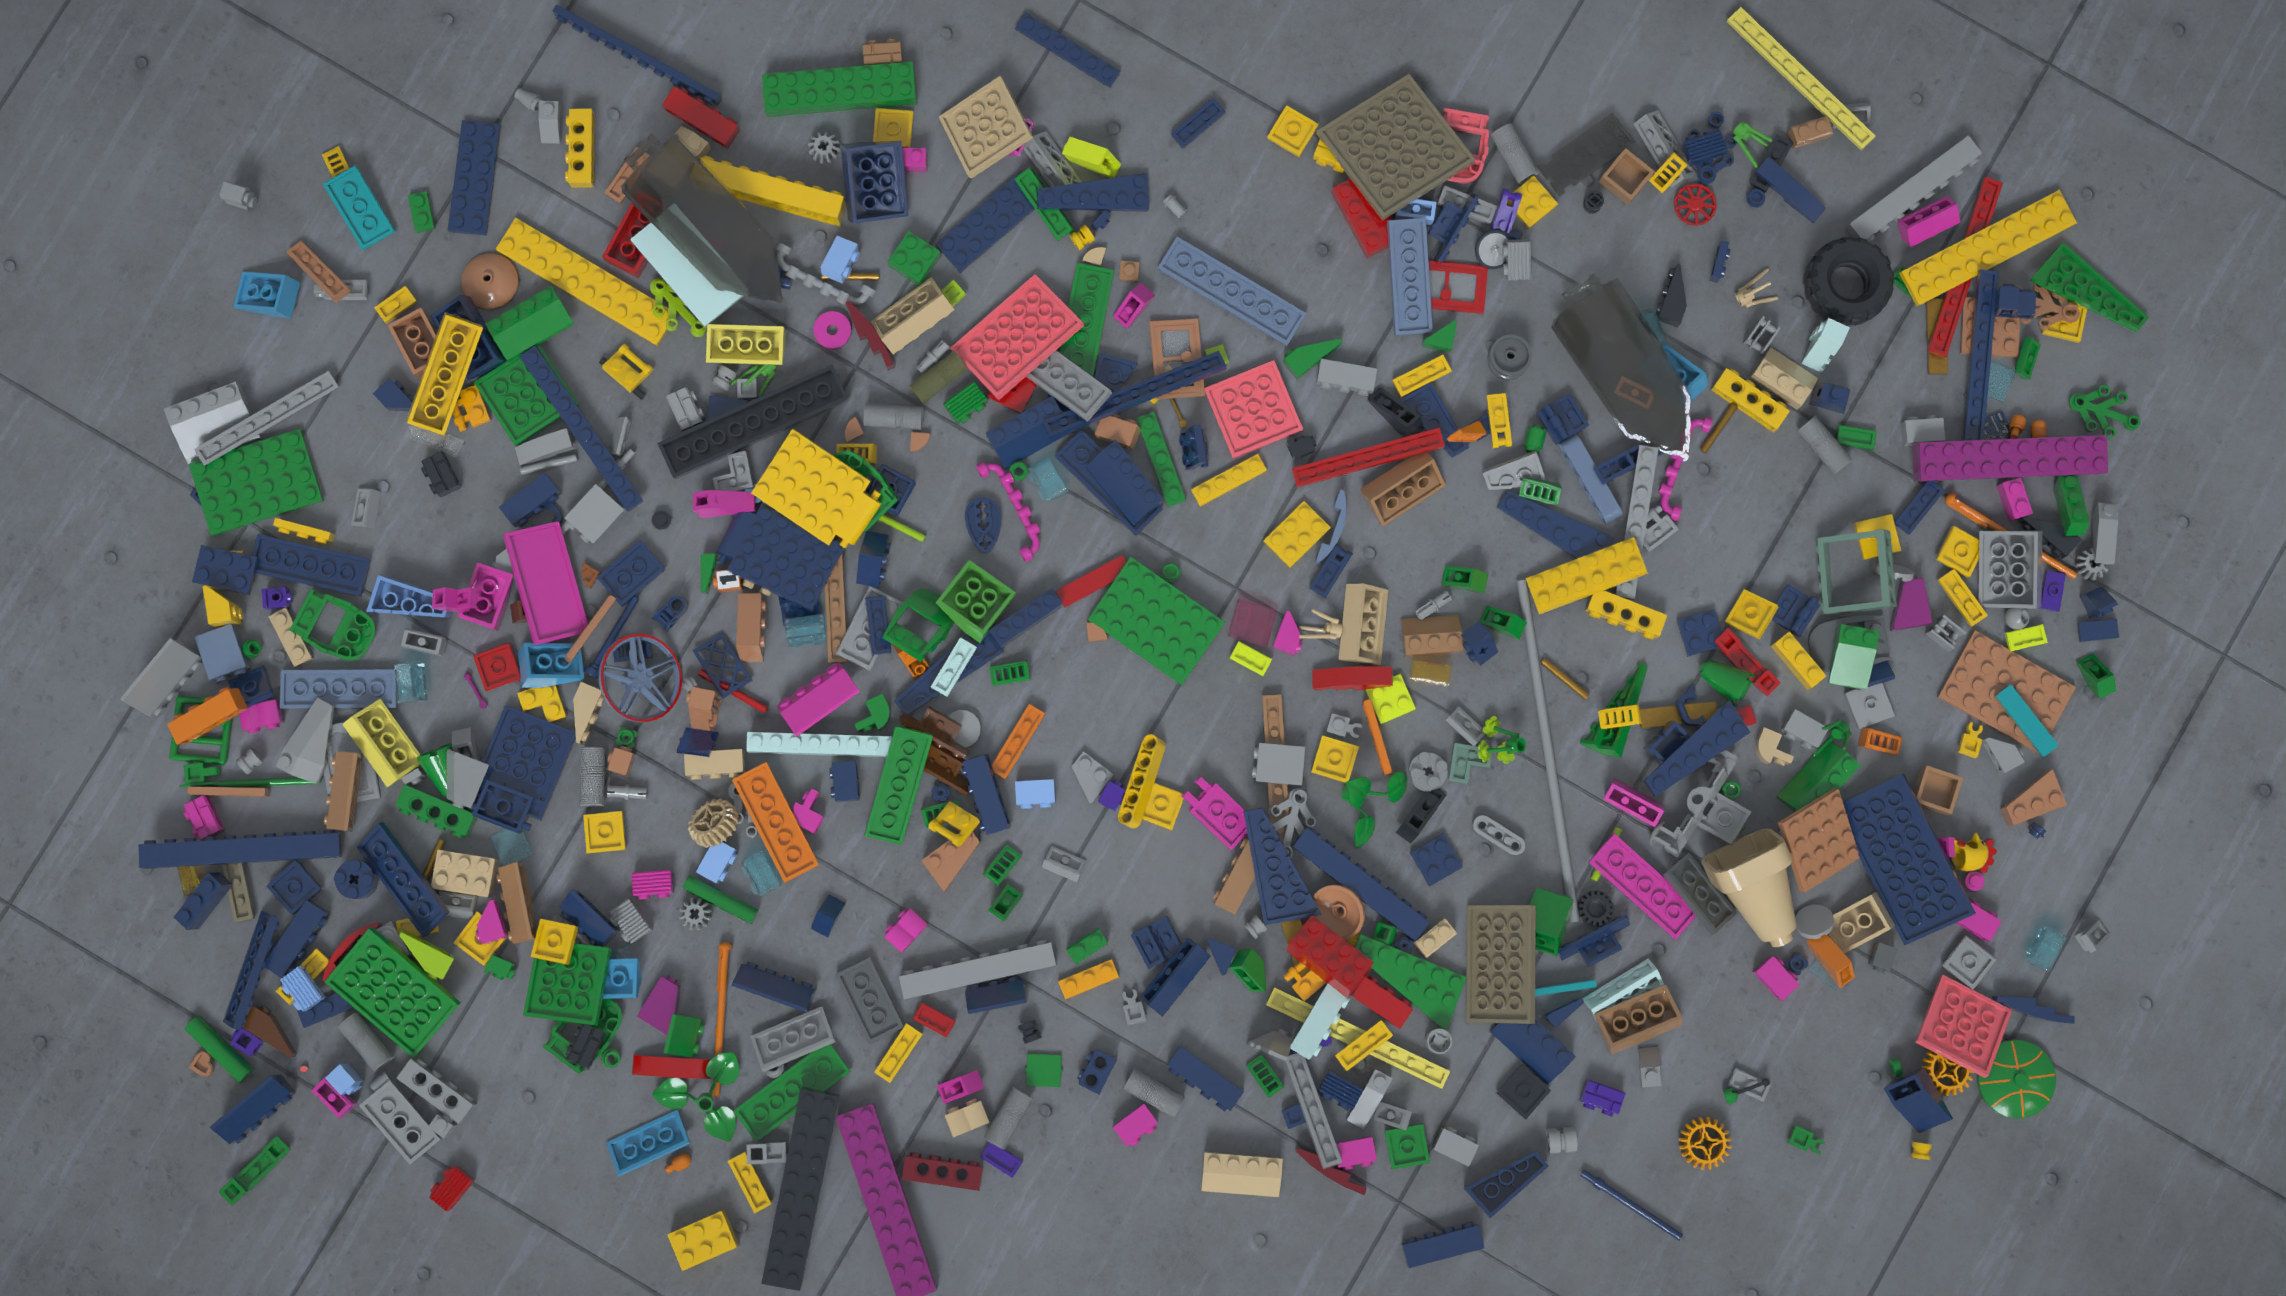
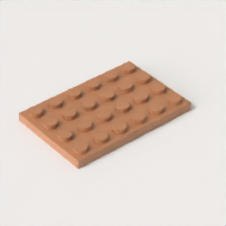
[1937,630,2076,754]

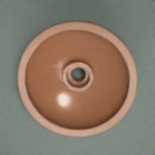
[461,253,519,310]
[1313,884,1365,941]

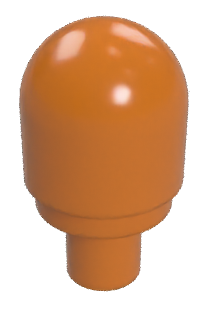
[2009,414,2026,439]
[2031,419,2047,438]
[664,1153,691,1174]

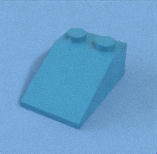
[233,271,300,318]
[1638,343,1709,410]
[518,643,584,688]

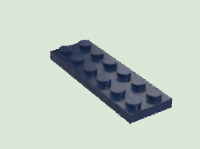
[448,120,501,236]
[935,171,1035,273]
[1055,429,1163,536]
[252,534,371,597]
[357,822,450,937]
[223,911,279,1030]

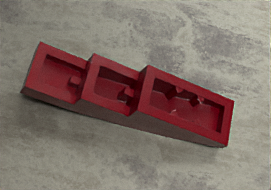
[846,301,895,370]
[1295,1147,1367,1195]

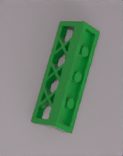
[1014,168,1076,241]

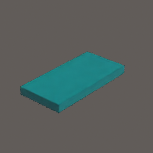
[323,165,396,250]

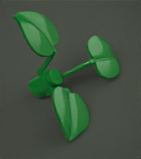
[1342,771,1407,848]
[652,1052,739,1142]

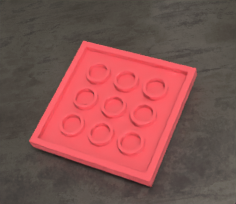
[1204,360,1303,459]
[1915,975,2012,1078]

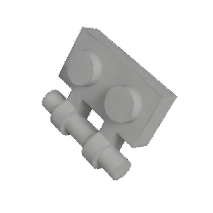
[1643,505,1679,553]

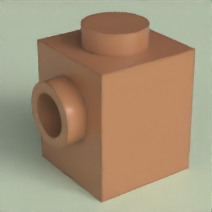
[607,746,636,777]

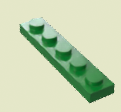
[1136,412,1186,507]

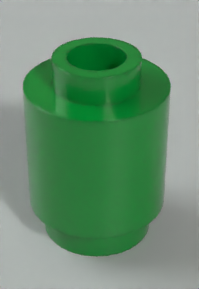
[1524,424,1547,454]

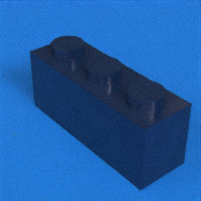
[499,472,562,528]
[173,872,233,930]

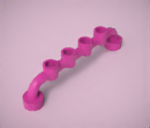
[1659,416,1713,521]
[976,461,1040,562]

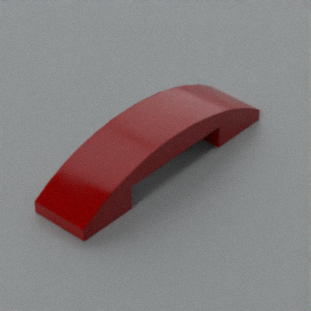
[1714,628,1781,696]
[323,922,383,982]
[632,1055,711,1079]

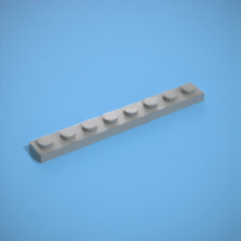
[194,371,339,466]
[1616,445,1659,599]

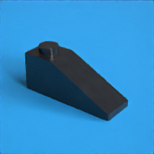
[1367,387,1424,437]
[1395,788,1447,844]

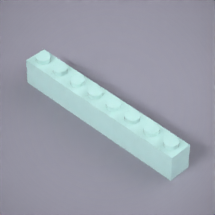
[747,732,892,757]

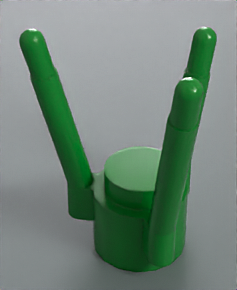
[1813,719,1852,756]

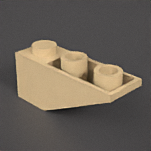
[573,682,605,745]

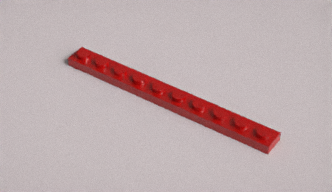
[1927,177,2003,358]

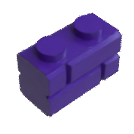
[1579,1079,1626,1117]

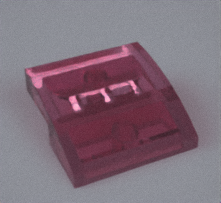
[1228,599,1277,647]

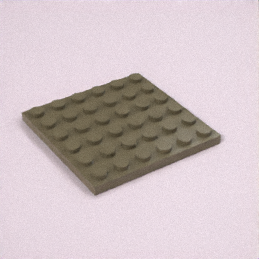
[1316,74,1476,221]

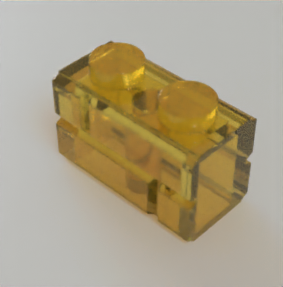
[1409,661,1451,687]

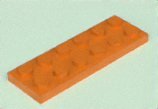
[732,762,819,883]

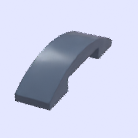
[1315,489,1346,565]

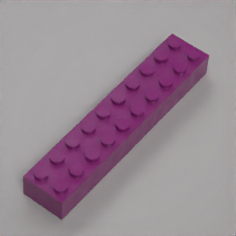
[1913,435,2108,482]
[836,1103,938,1296]

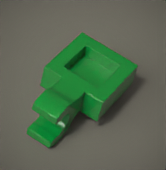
[184,763,221,784]

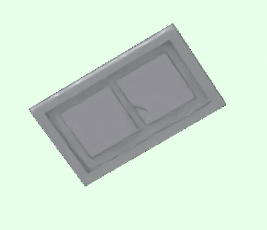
[324,722,381,802]

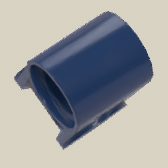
[652,596,688,632]

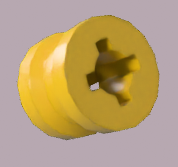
[1911,1142,1932,1160]

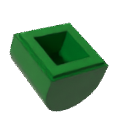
[1372,921,1397,946]

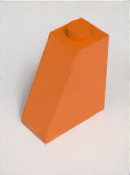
[1807,934,1855,988]

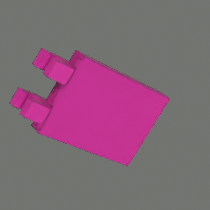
[1181,776,1247,850]

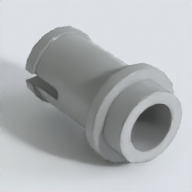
[1163,194,1187,219]

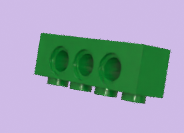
[395,784,478,838]

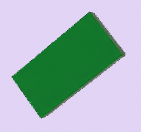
[1836,425,1877,450]

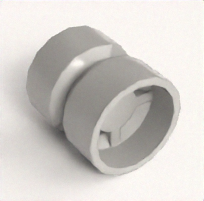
[1425,1028,1452,1054]
[1546,1126,1577,1154]

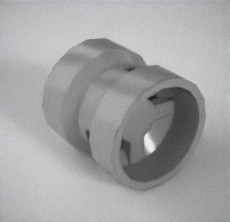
[711,365,737,391]
[236,748,264,775]

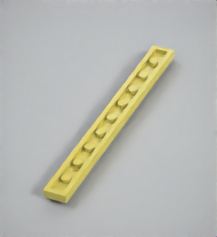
[1727,7,1876,151]
[1266,988,1450,1089]

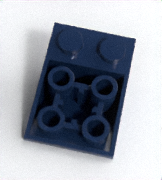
[1884,1067,1953,1133]

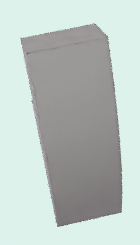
[515,428,574,466]

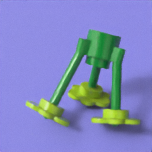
[1478,715,1526,764]

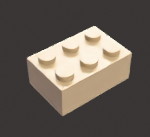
[431,850,499,898]

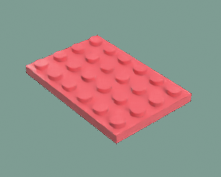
[950,274,1084,400]

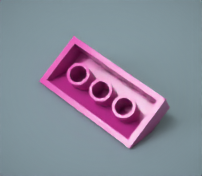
[776,662,860,736]

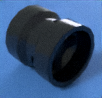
[1583,191,1604,214]
[1018,1019,1042,1044]

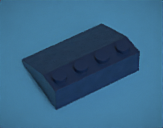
[841,141,908,224]

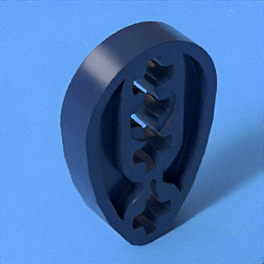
[965,497,1001,553]

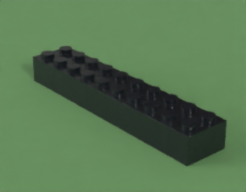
[657,364,849,479]
[761,1087,840,1291]

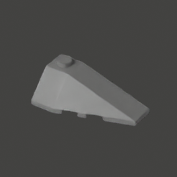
[276,697,334,784]
[1247,1029,1292,1061]

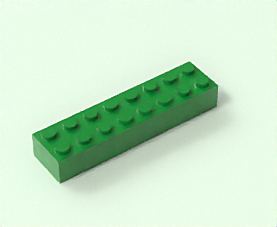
[762,62,917,117]

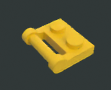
[602,344,654,393]
[928,801,980,847]

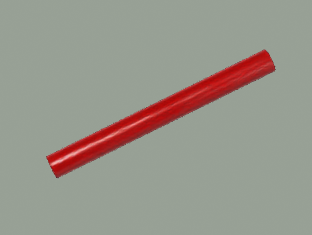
[698,669,768,713]

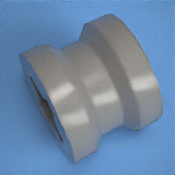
[1243,915,1267,939]

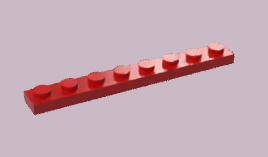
[1292,428,1445,488]

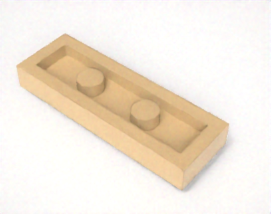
[268,607,313,667]

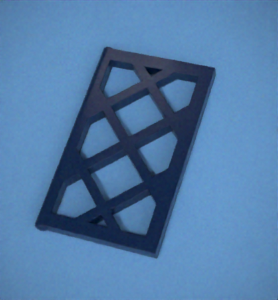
[693,633,753,699]

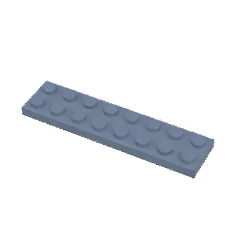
[1157,236,1307,346]

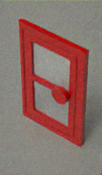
[1428,260,1488,314]

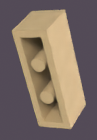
[684,749,745,780]

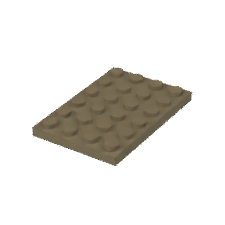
[1466,905,1536,1024]

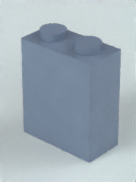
[195,624,251,683]

